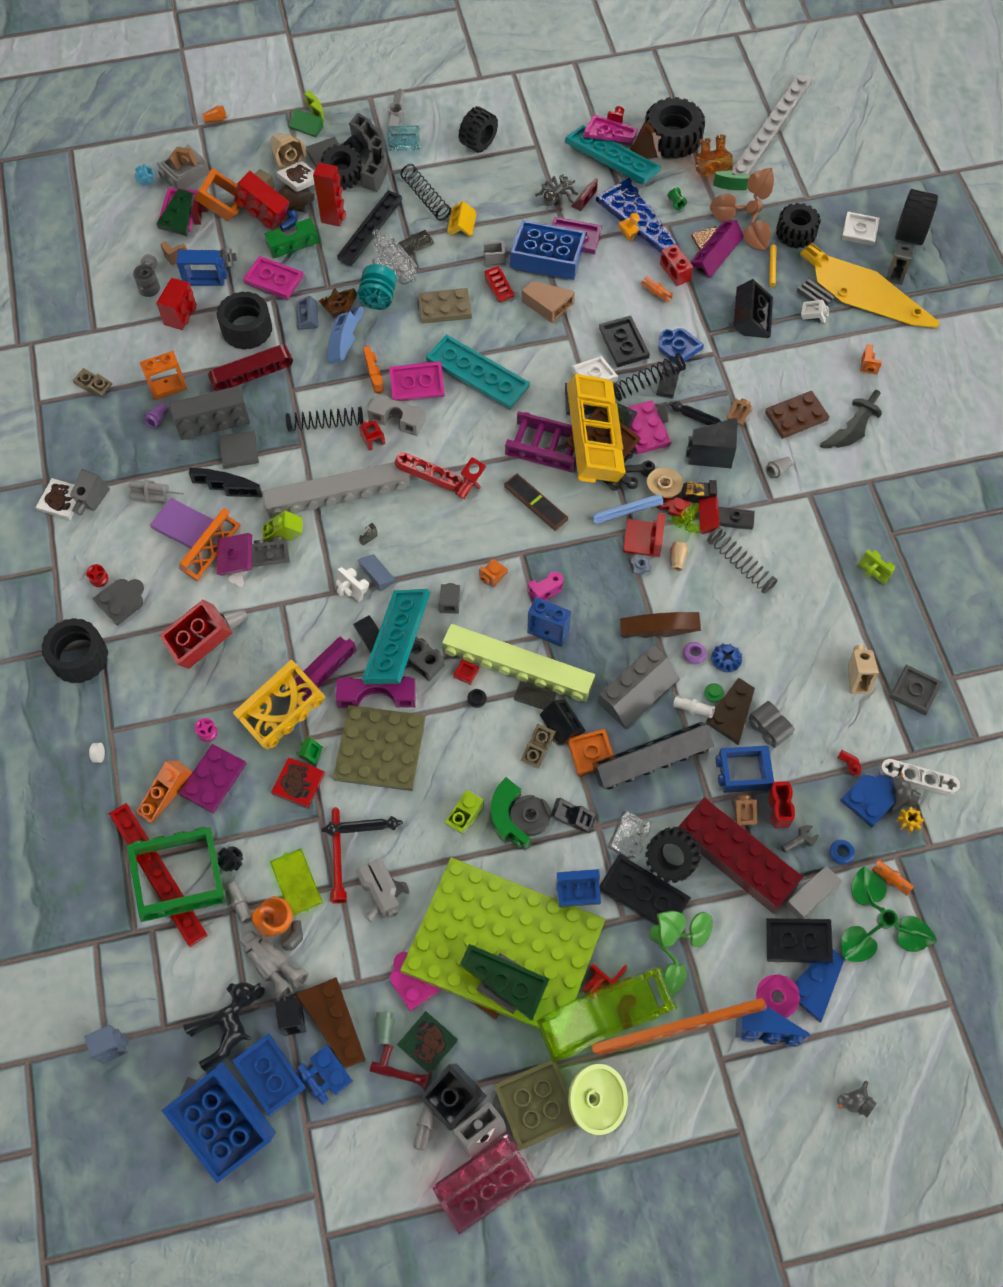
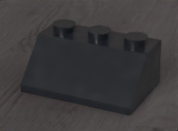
[733,279,773,338]

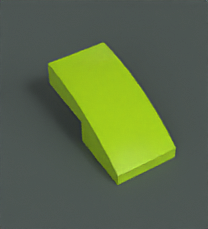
[304,90,325,124]

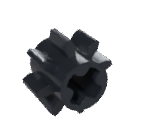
[217,846,243,872]

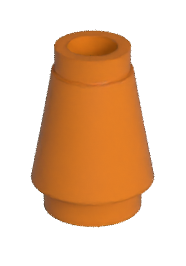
[202,105,227,123]

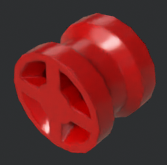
[86,564,109,588]

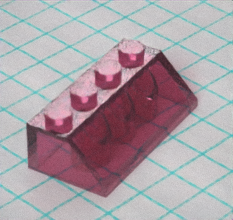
[431,1134,536,1234]

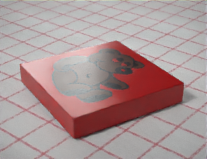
[271,757,325,808]

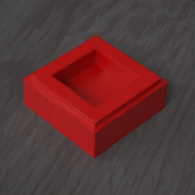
[453,659,479,685]

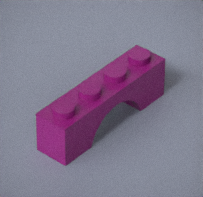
[336,676,416,708]

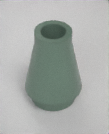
[374,1012,396,1044]

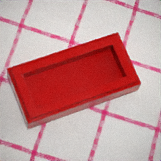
[699,496,719,534]

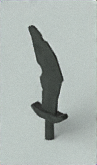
[820,390,882,448]

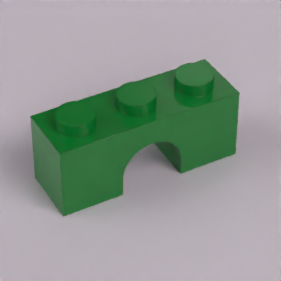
[264,218,319,259]

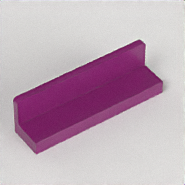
[690,220,744,278]
[287,637,357,701]

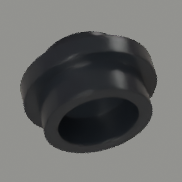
[467,689,487,708]

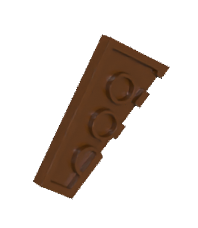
[296,977,366,1069]

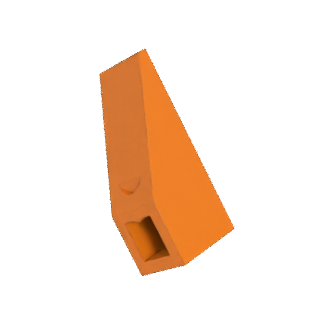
[136,760,193,823]

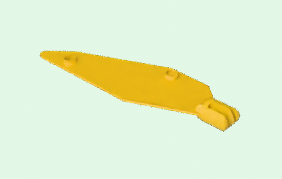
[800,243,940,328]

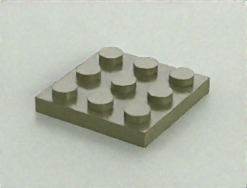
[493,1059,577,1151]

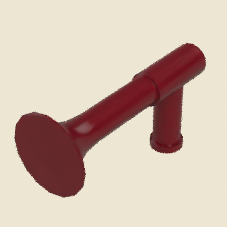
[370,1044,432,1092]

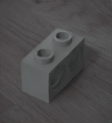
[407,637,445,681]

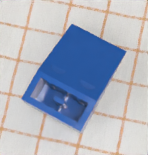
[736,1006,810,1047]

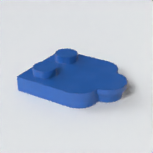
[658,328,704,365]
[840,775,895,828]

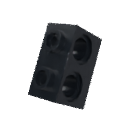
[275,996,306,1036]

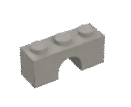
[367,394,425,436]

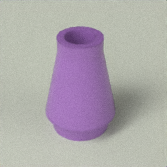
[144,403,168,428]

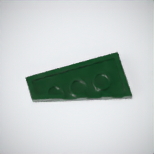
[460,944,549,1021]

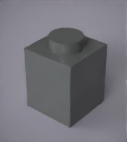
[439,583,460,614]

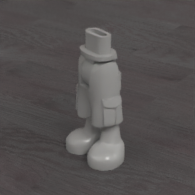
[240,931,309,1001]

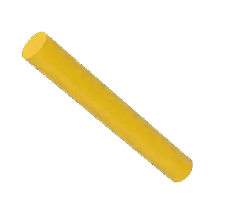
[769,244,777,287]

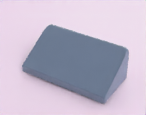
[296,295,319,330]
[358,555,396,591]

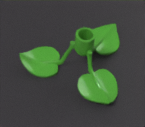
[649,911,713,999]

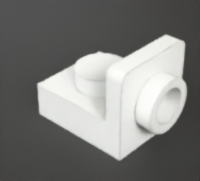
[801,300,829,324]

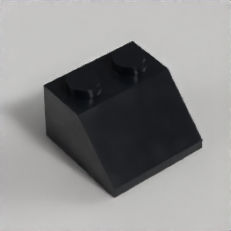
[419,1064,487,1131]

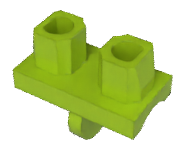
[858,549,895,585]

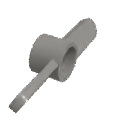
[387,88,404,134]

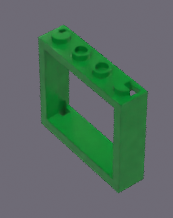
[127,827,225,922]

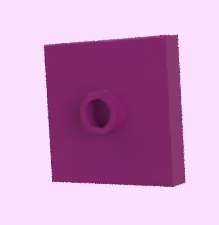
[217,533,252,576]

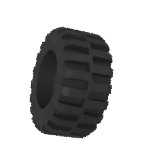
[645,97,705,159]

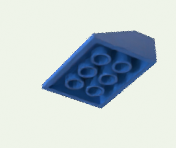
[510,220,586,280]
[161,1061,276,1183]

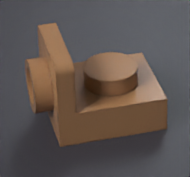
[169,147,198,170]
[727,398,753,426]
[733,794,757,825]

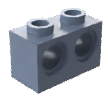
[84,1025,129,1064]

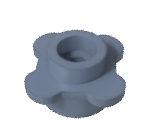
[631,556,652,575]

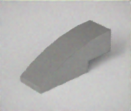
[785,866,842,919]

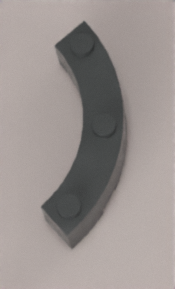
[349,113,388,192]

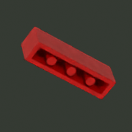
[313,163,346,227]

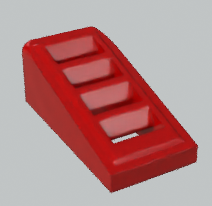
[484,266,514,303]

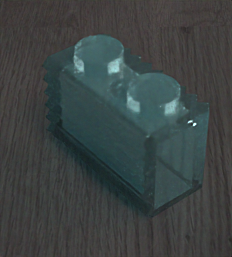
[388,125,421,151]

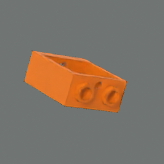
[194,168,239,221]
[139,351,187,401]

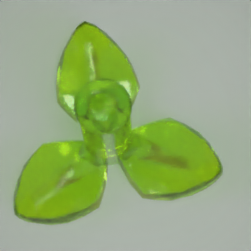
[671,504,700,533]

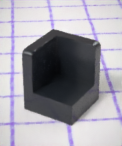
[343,135,364,152]

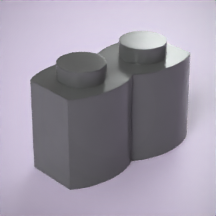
[749,701,795,748]

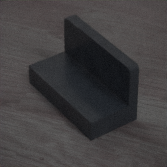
[540,699,586,745]

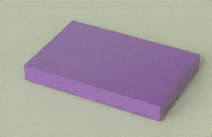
[150,498,214,549]

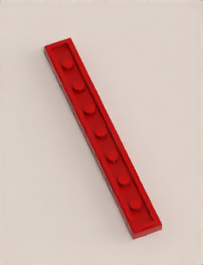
[109,803,208,947]

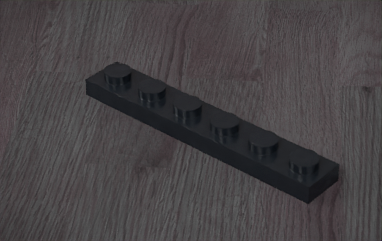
[337,190,402,266]

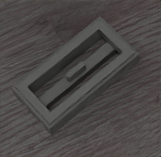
[797,279,835,306]

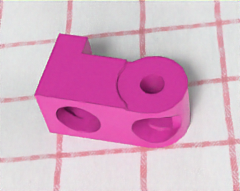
[527,572,564,601]

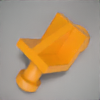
[618,213,640,242]

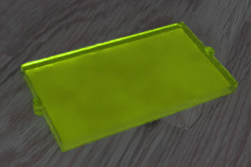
[270,848,323,916]

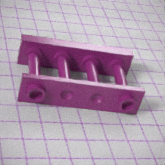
[505,411,576,473]

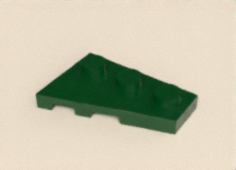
[156,188,194,236]

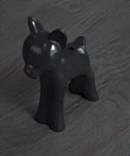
[183,982,265,1072]

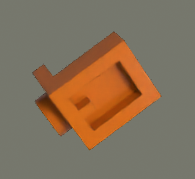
[860,344,882,374]
[479,559,508,588]

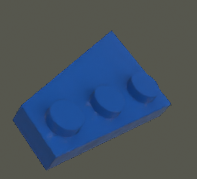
[795,949,845,1023]

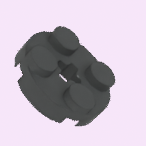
[510,795,551,836]

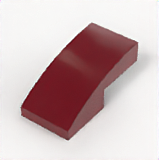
[191,191,208,225]

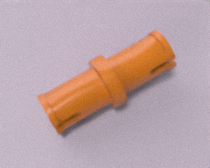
[641,276,673,303]
[872,860,914,896]

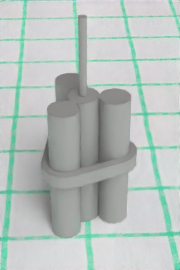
[128,480,184,503]

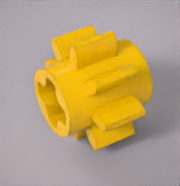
[896,807,924,834]

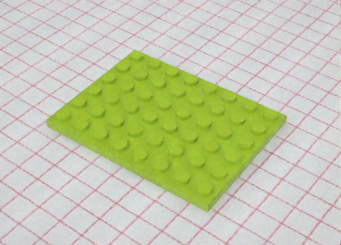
[400,857,606,1039]

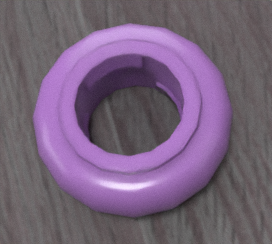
[683,642,707,664]

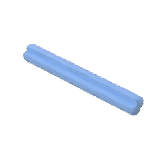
[592,494,663,524]

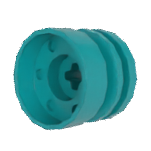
[357,264,397,310]

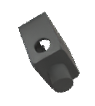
[886,243,914,285]
[70,469,110,516]

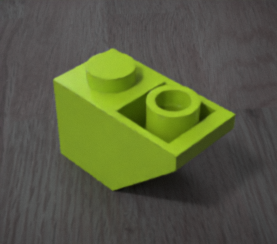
[262,510,302,542]
[444,789,484,834]

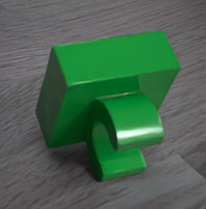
[296,737,323,765]

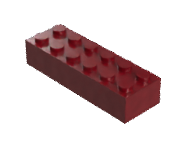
[678,797,803,914]

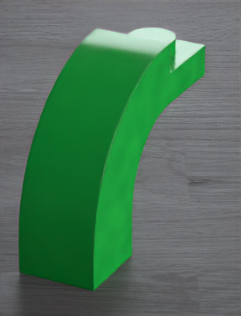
[491,777,531,851]

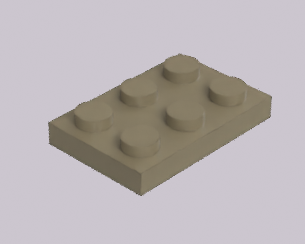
[418,288,472,324]

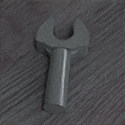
[781,825,819,853]

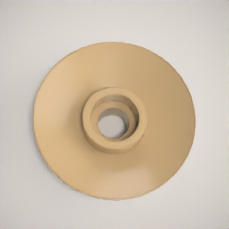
[647,468,683,498]

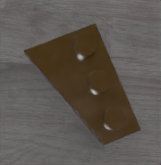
[706,678,755,745]

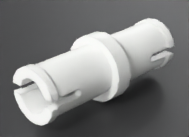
[673,696,715,718]

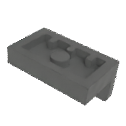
[252,537,290,567]

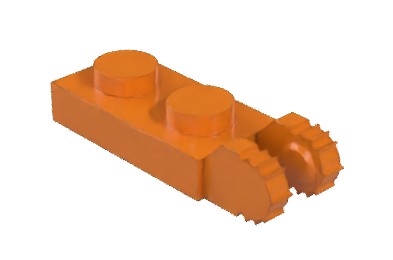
[363,346,384,394]

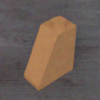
[522,281,575,323]

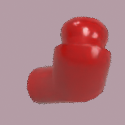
[837,750,862,776]

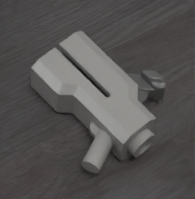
[355,858,410,922]

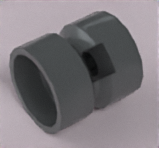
[133,264,160,297]

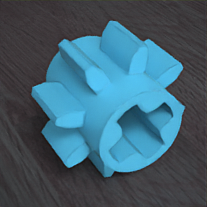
[134,164,155,186]

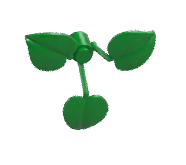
[841,866,937,962]

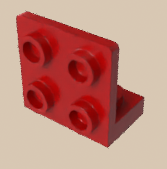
[623,513,666,557]

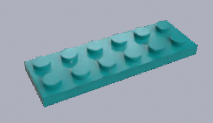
[564,125,661,184]
[426,334,530,410]
[362,589,430,684]

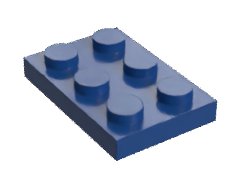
[232,1034,307,1117]

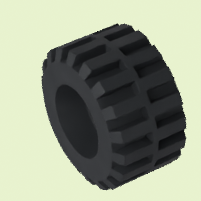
[458,106,498,153]
[321,143,362,190]
[776,203,821,248]
[645,827,701,883]

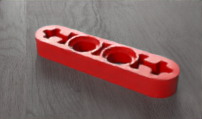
[394,452,463,492]

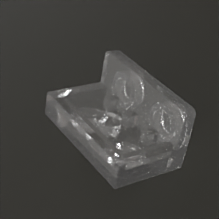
[607,810,652,859]

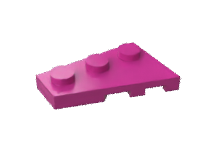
[583,114,638,143]

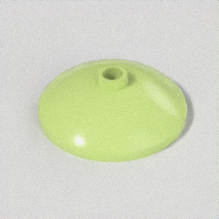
[568,1064,628,1135]

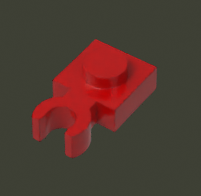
[657,496,692,520]

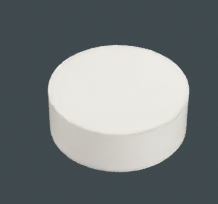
[89,743,105,763]

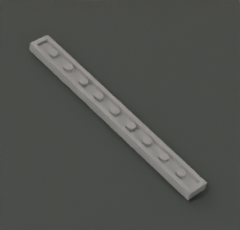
[731,73,812,175]

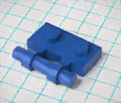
[297,1045,353,1105]

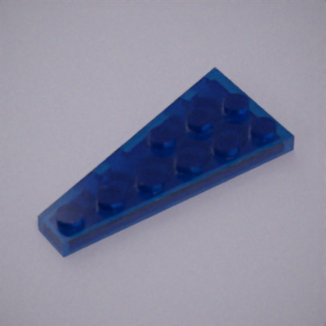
[595,177,678,253]

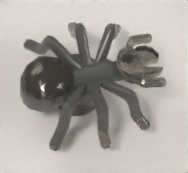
[535,174,578,212]

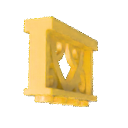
[233,659,326,750]

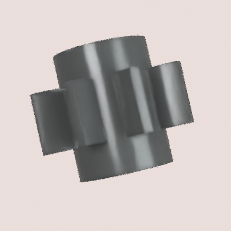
[219,249,237,267]

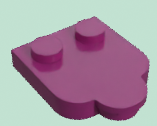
[390,952,442,1012]

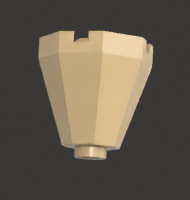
[270,133,307,168]

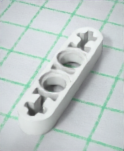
[879,759,960,796]

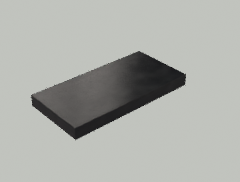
[599,854,691,925]

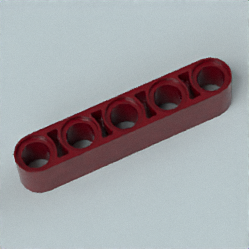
[208,345,293,391]

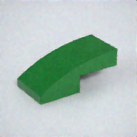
[713,170,749,191]

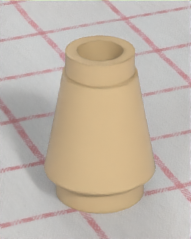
[670,542,689,571]

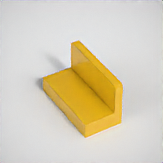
[447,200,477,237]

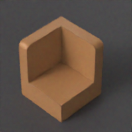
[160,241,187,266]

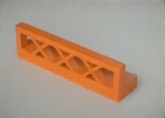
[179,508,241,581]

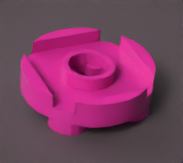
[756,974,800,1018]

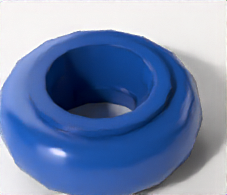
[829,840,855,865]

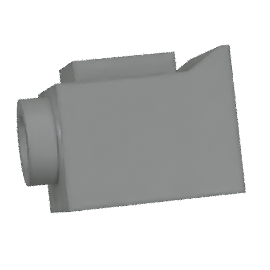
[484,241,508,266]

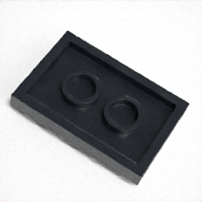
[599,315,650,367]
[766,918,833,963]

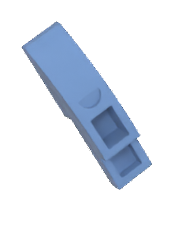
[328,306,365,364]

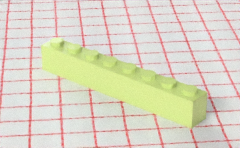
[442,624,595,702]

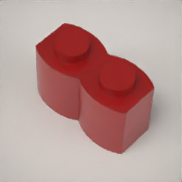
[768,781,795,828]

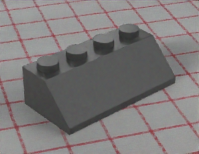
[598,645,680,729]

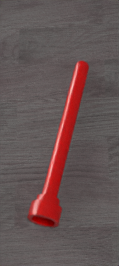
[330,807,347,904]

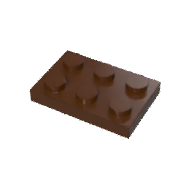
[765,390,830,439]

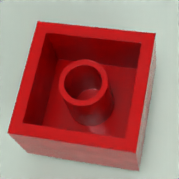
[156,278,197,330]

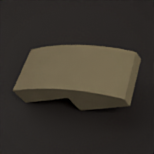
[73,368,112,397]
[521,724,556,768]

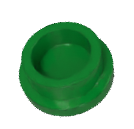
[704,683,724,702]

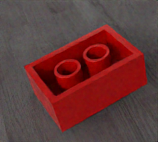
[234,170,290,230]
[159,599,232,669]

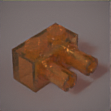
[695,135,733,177]

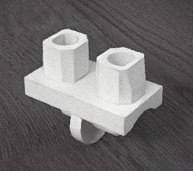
[335,567,369,602]

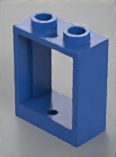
[176,250,227,286]
[527,597,571,647]
[715,745,774,793]

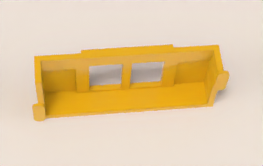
[567,374,625,483]

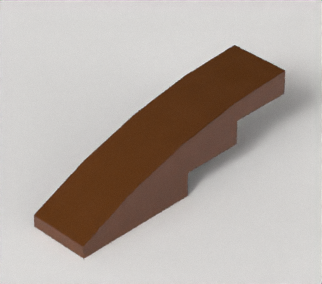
[620,612,701,638]

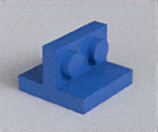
[555,869,601,907]

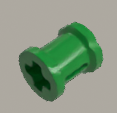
[667,187,687,210]

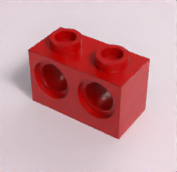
[660,244,693,286]

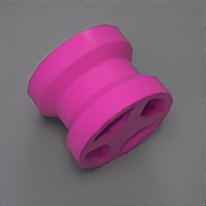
[195,718,218,742]

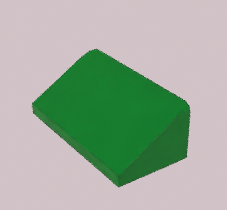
[289,109,324,137]

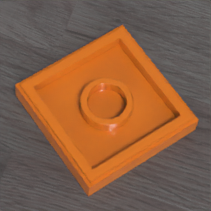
[567,729,613,777]

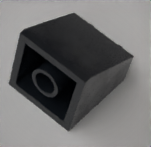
[686,418,738,469]

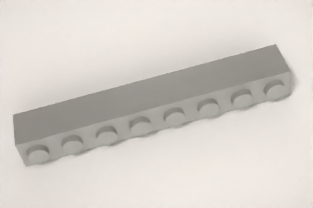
[262,460,411,518]

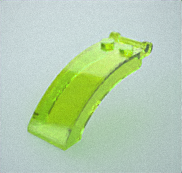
[536,966,678,1063]

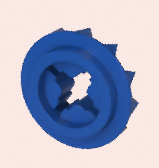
[711,643,742,672]

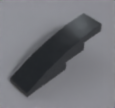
[189,468,263,497]

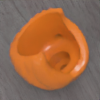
[251,896,293,937]

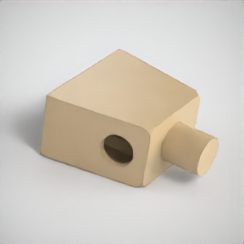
[848,645,879,694]

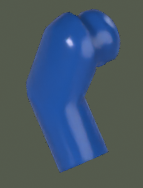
[280,209,298,232]

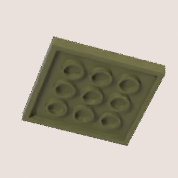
[333,705,426,791]

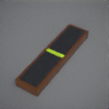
[504,473,568,531]

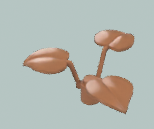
[710,168,774,250]

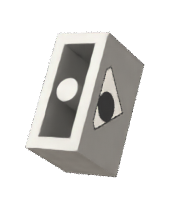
[453,1102,507,1159]

